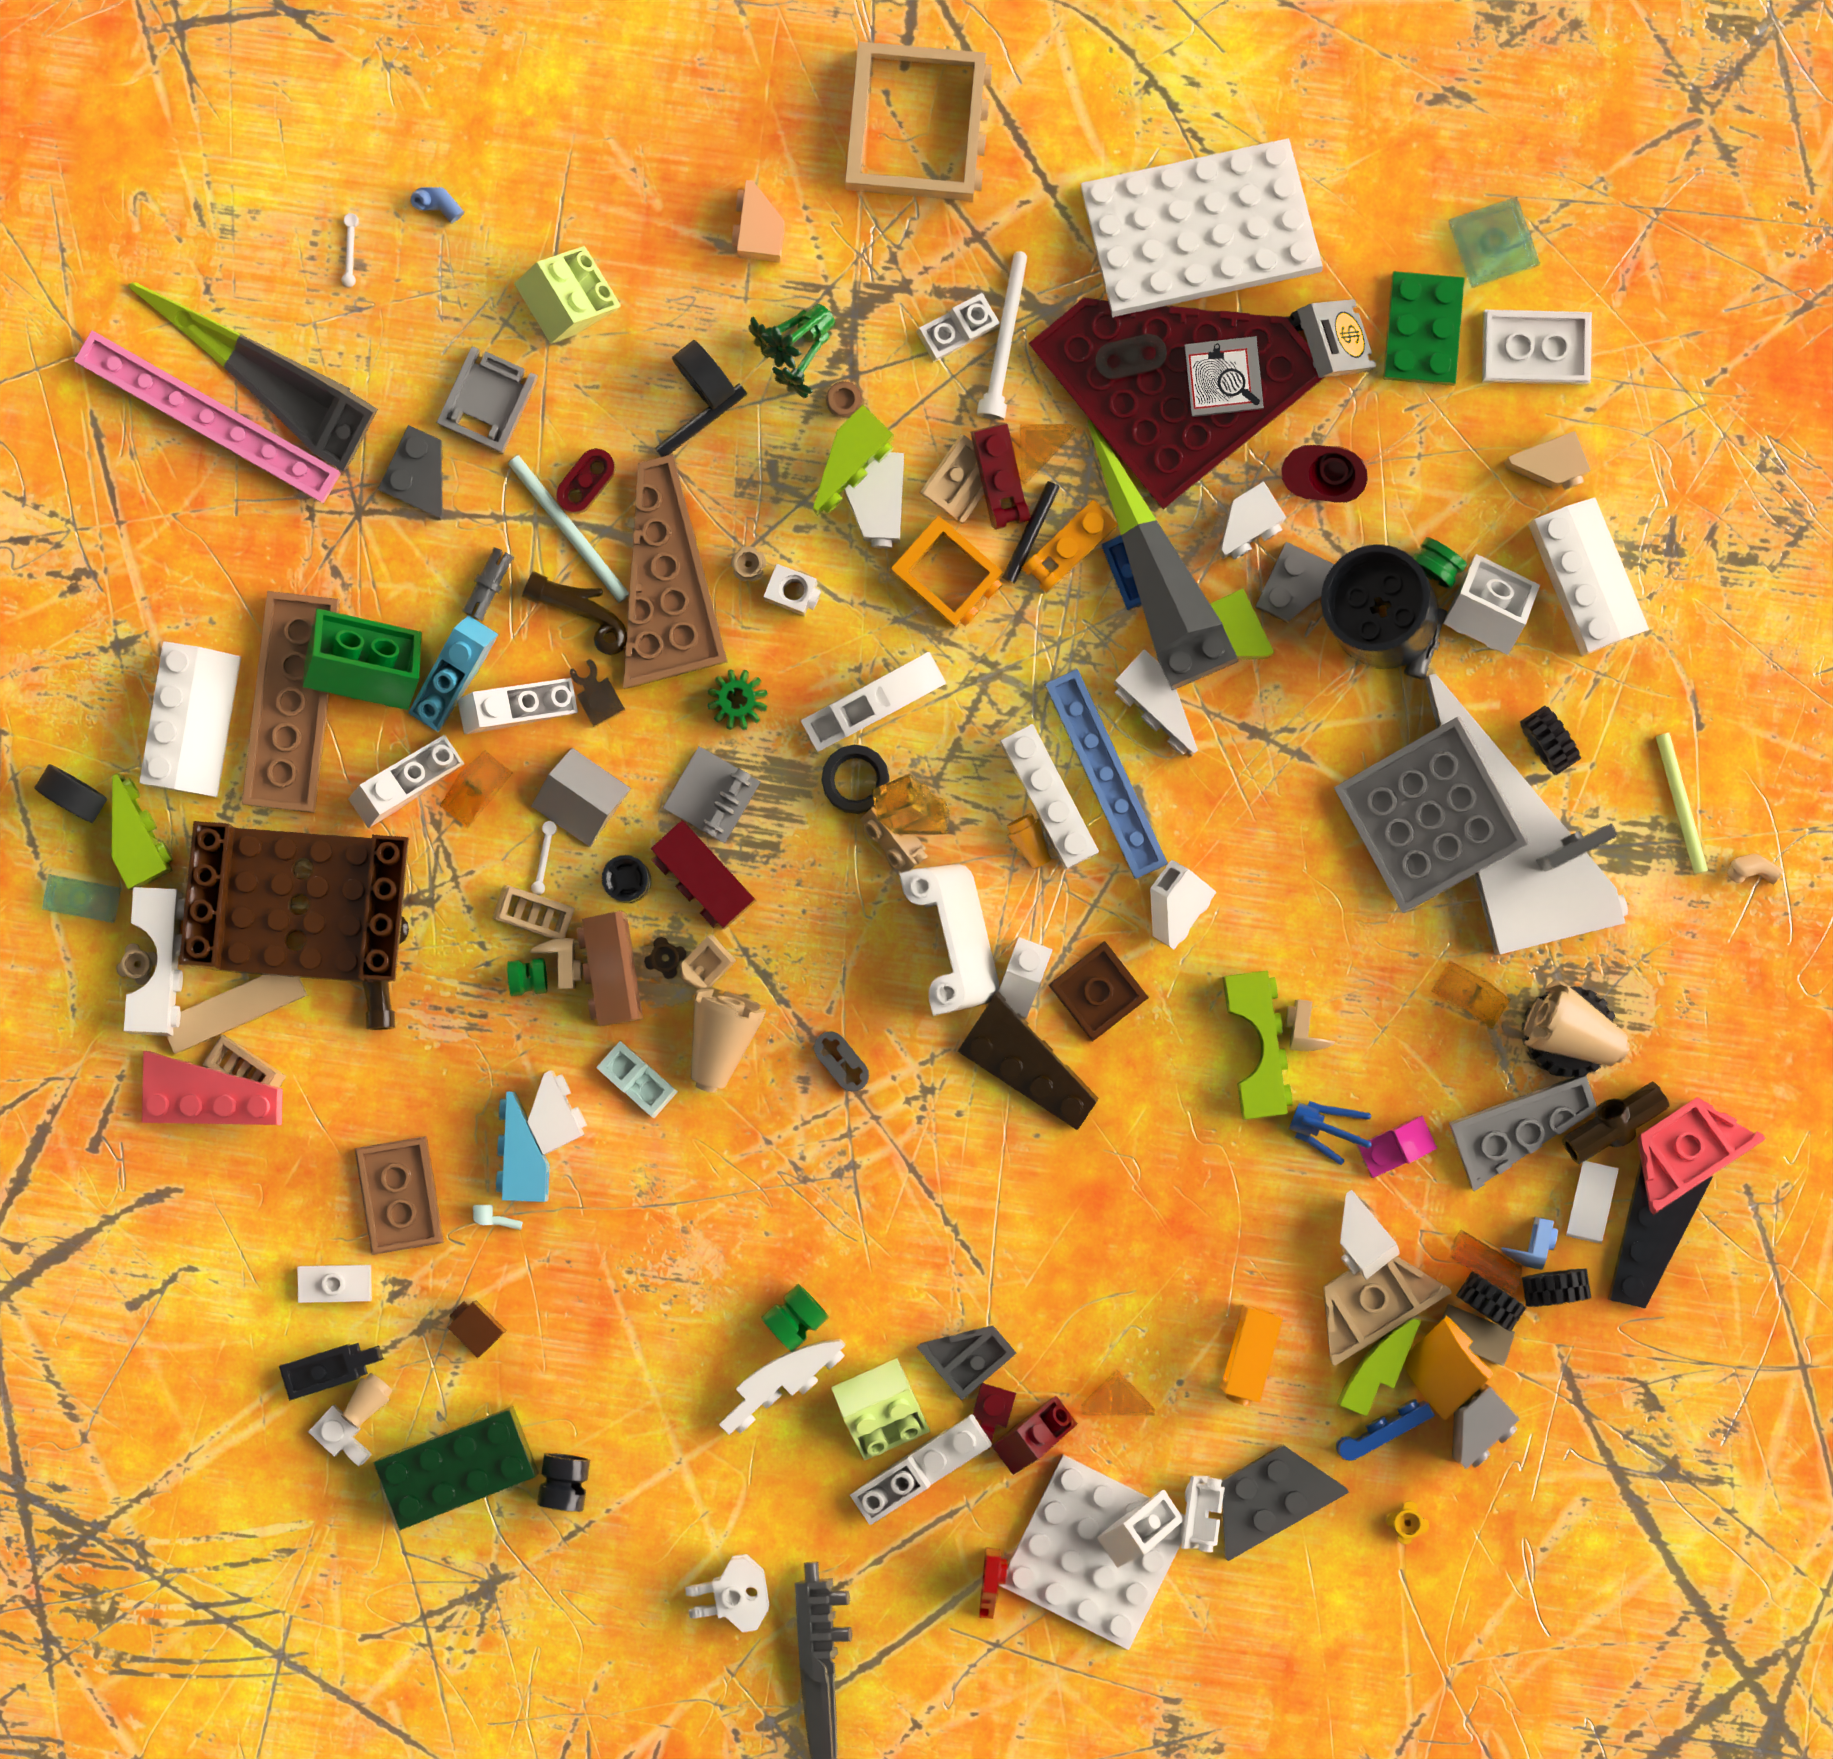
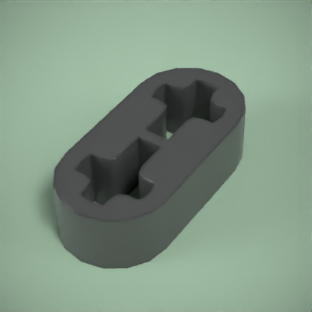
[814,1031,869,1092]

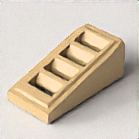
[492,885,575,939]
[202,1035,286,1087]

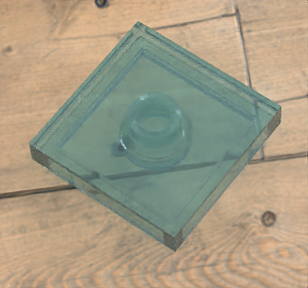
[1448,197,1540,288]

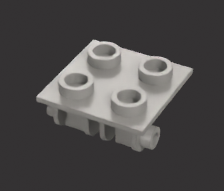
[663,746,761,844]

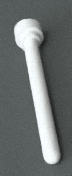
[977,251,1027,421]

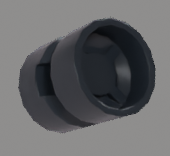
[602,855,651,903]
[537,1453,590,1512]

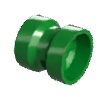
[507,958,548,996]

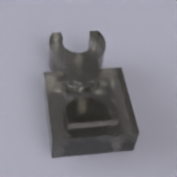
[570,659,625,727]

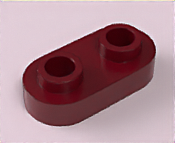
[556,448,615,514]

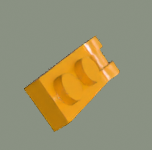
[1022,499,1118,594]

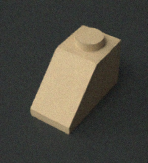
[1504,431,1591,490]

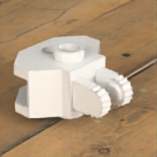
[685,1554,770,1632]

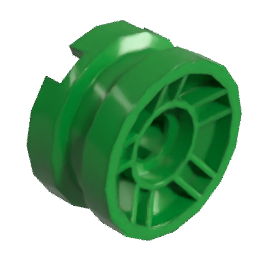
[1413,537,1467,589]

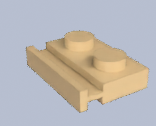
[920,434,984,523]

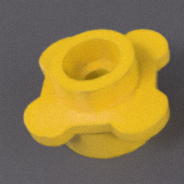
[1386,1501,1429,1544]

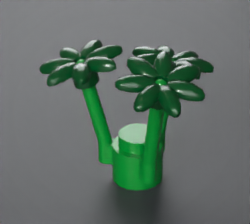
[748,304,835,398]

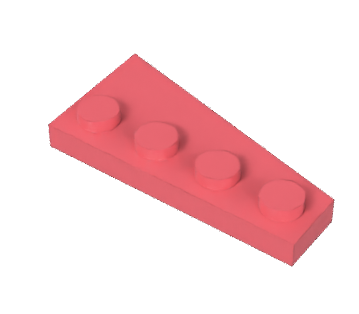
[142,1051,283,1125]

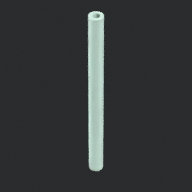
[508,455,629,603]

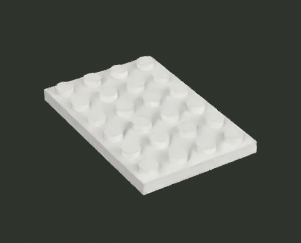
[1081,138,1323,317]

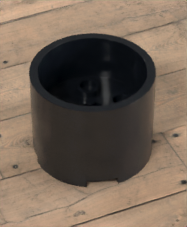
[1321,544,1440,669]

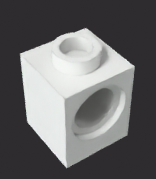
[764,563,821,616]

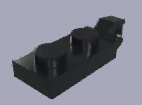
[279,1343,384,1401]

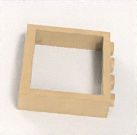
[845,41,992,201]

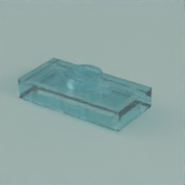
[42,874,121,923]

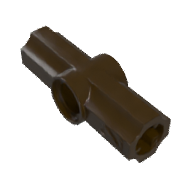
[1562,1081,1670,1165]

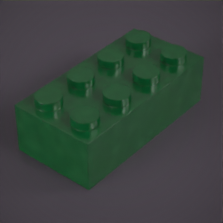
[374,1406,539,1531]

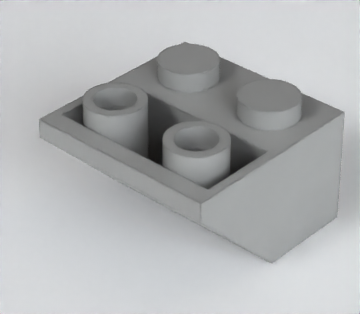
[1452,1384,1520,1469]

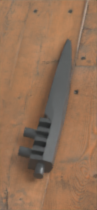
[795,1562,852,1759]

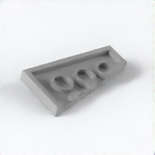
[1449,1075,1597,1191]

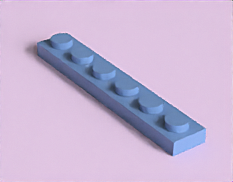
[1045,669,1168,879]

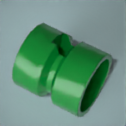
[761,1283,830,1352]

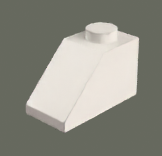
[999,937,1053,1018]
[1340,1190,1400,1280]
[1097,1490,1184,1568]

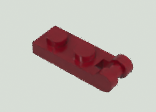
[970,423,1030,530]

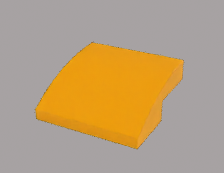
[1404,1316,1494,1420]

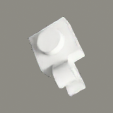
[308,1405,372,1466]

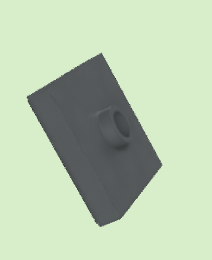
[1536,823,1618,872]

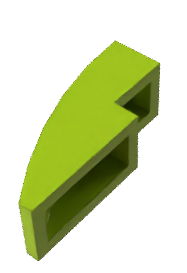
[1337,1317,1421,1416]

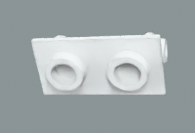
[1180,1476,1225,1552]

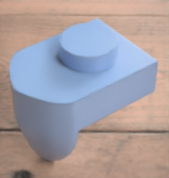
[1501,1217,1558,1270]

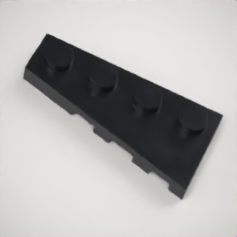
[1608,1160,1713,1309]

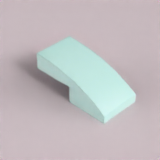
[596,1041,678,1118]

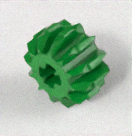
[707,670,768,730]

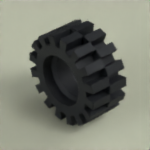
[1520,705,1581,775]
[1522,1268,1591,1307]
[1456,1271,1526,1332]

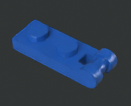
[1336,1399,1435,1461]

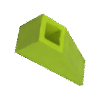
[813,405,894,516]
[112,774,173,890]

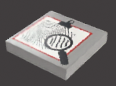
[1185,336,1264,417]

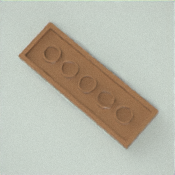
[242,591,340,813]

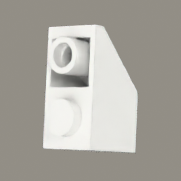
[1219,481,1286,560]
[1150,860,1216,950]
[527,1071,587,1155]

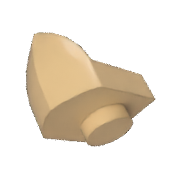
[680,935,736,989]
[530,938,582,989]
[1286,999,1335,1052]

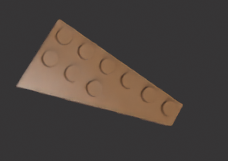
[623,454,728,689]

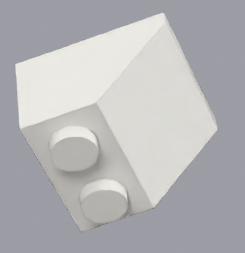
[1443,554,1540,655]

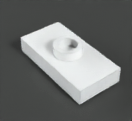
[298,1265,372,1303]

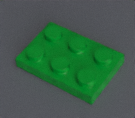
[1383,271,1465,386]

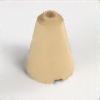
[1524,980,1630,1066]
[691,989,766,1092]

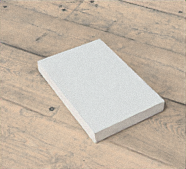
[1482,310,1592,385]

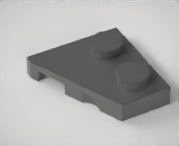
[378,425,444,520]
[917,1325,1016,1400]

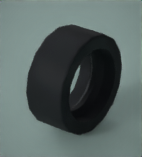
[672,340,736,409]
[821,745,890,814]
[34,764,107,823]

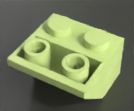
[514,246,621,344]
[831,1358,930,1461]

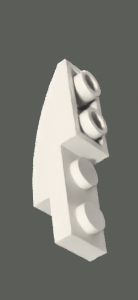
[801,651,946,752]
[719,1339,845,1435]
[850,1414,992,1525]

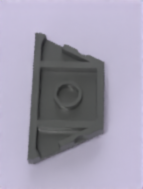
[1221,1445,1349,1561]

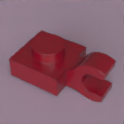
[973,1383,1016,1449]

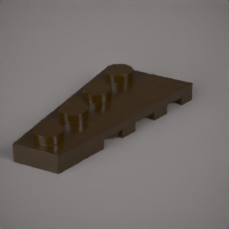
[957,990,1099,1130]

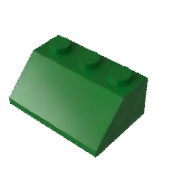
[303,608,422,710]

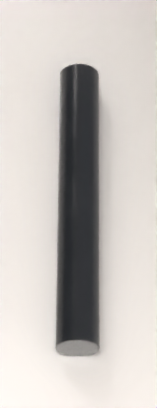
[655,383,748,457]
[1002,481,1060,584]

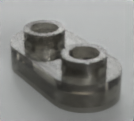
[1096,334,1167,380]

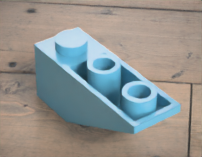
[408,615,499,732]
[496,1092,550,1202]

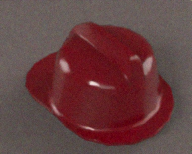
[1281,445,1368,503]

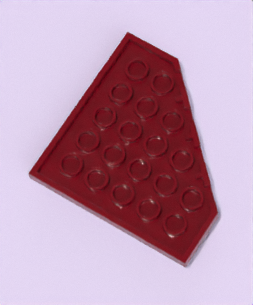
[1028,298,1326,510]

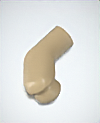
[1727,853,1783,885]

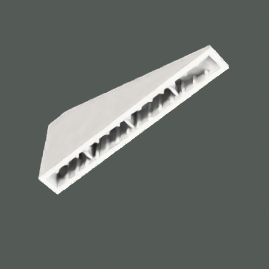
[1425,673,1628,955]

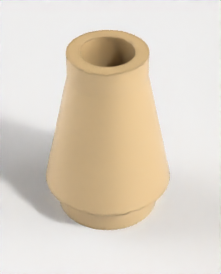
[341,1373,393,1429]

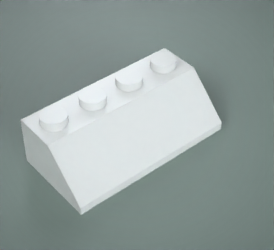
[1528,498,1649,656]
[139,641,241,797]

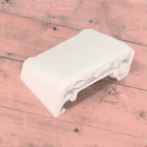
[899,864,999,1016]

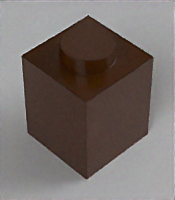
[447,1300,507,1358]

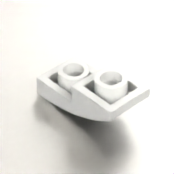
[916,293,1000,362]
[1566,1161,1619,1244]

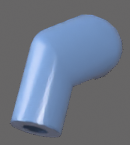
[410,187,465,224]

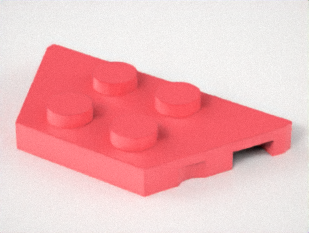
[1637,1097,1766,1215]

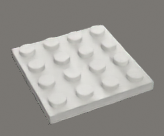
[999,1454,1185,1650]

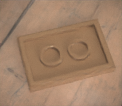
[355,1136,444,1255]

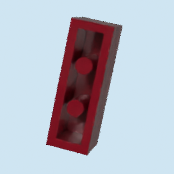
[650,820,756,929]

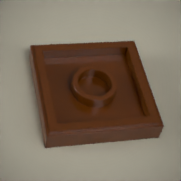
[1048,941,1149,1042]

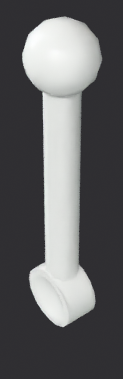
[341,213,359,287]
[531,821,557,895]

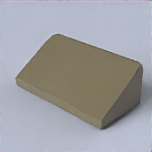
[1441,1304,1515,1366]

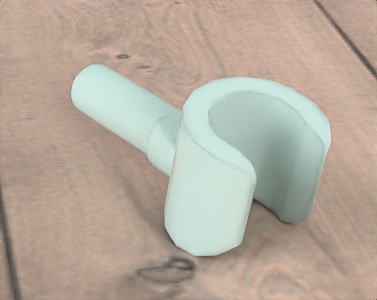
[473,1205,523,1230]

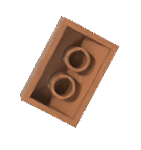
[577,911,643,1026]

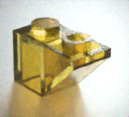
[872,773,950,835]

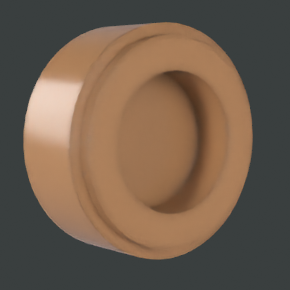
[826,381,862,419]

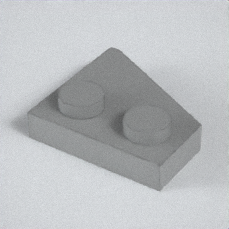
[1255,542,1334,623]

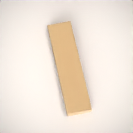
[166,975,308,1054]

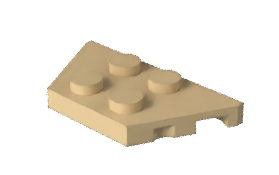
[1323,1256,1452,1366]

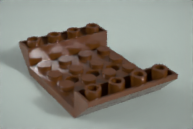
[179,821,409,983]

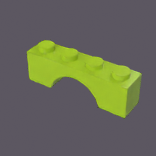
[1223,970,1293,1119]

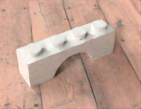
[1000,724,1099,870]
[124,887,185,1036]

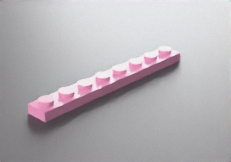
[74,330,341,504]

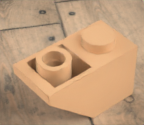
[732,180,785,262]

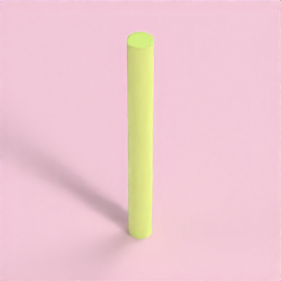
[1655,733,1708,874]

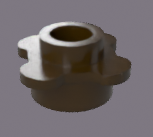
[644,937,686,979]

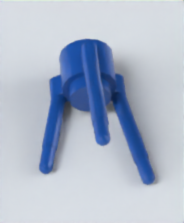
[1289,1100,1372,1165]

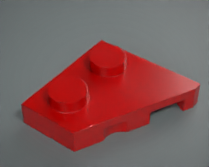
[979,1547,1008,1619]

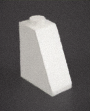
[844,452,904,548]

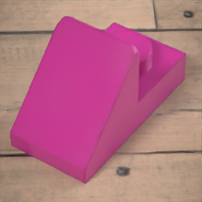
[1357,1115,1437,1178]

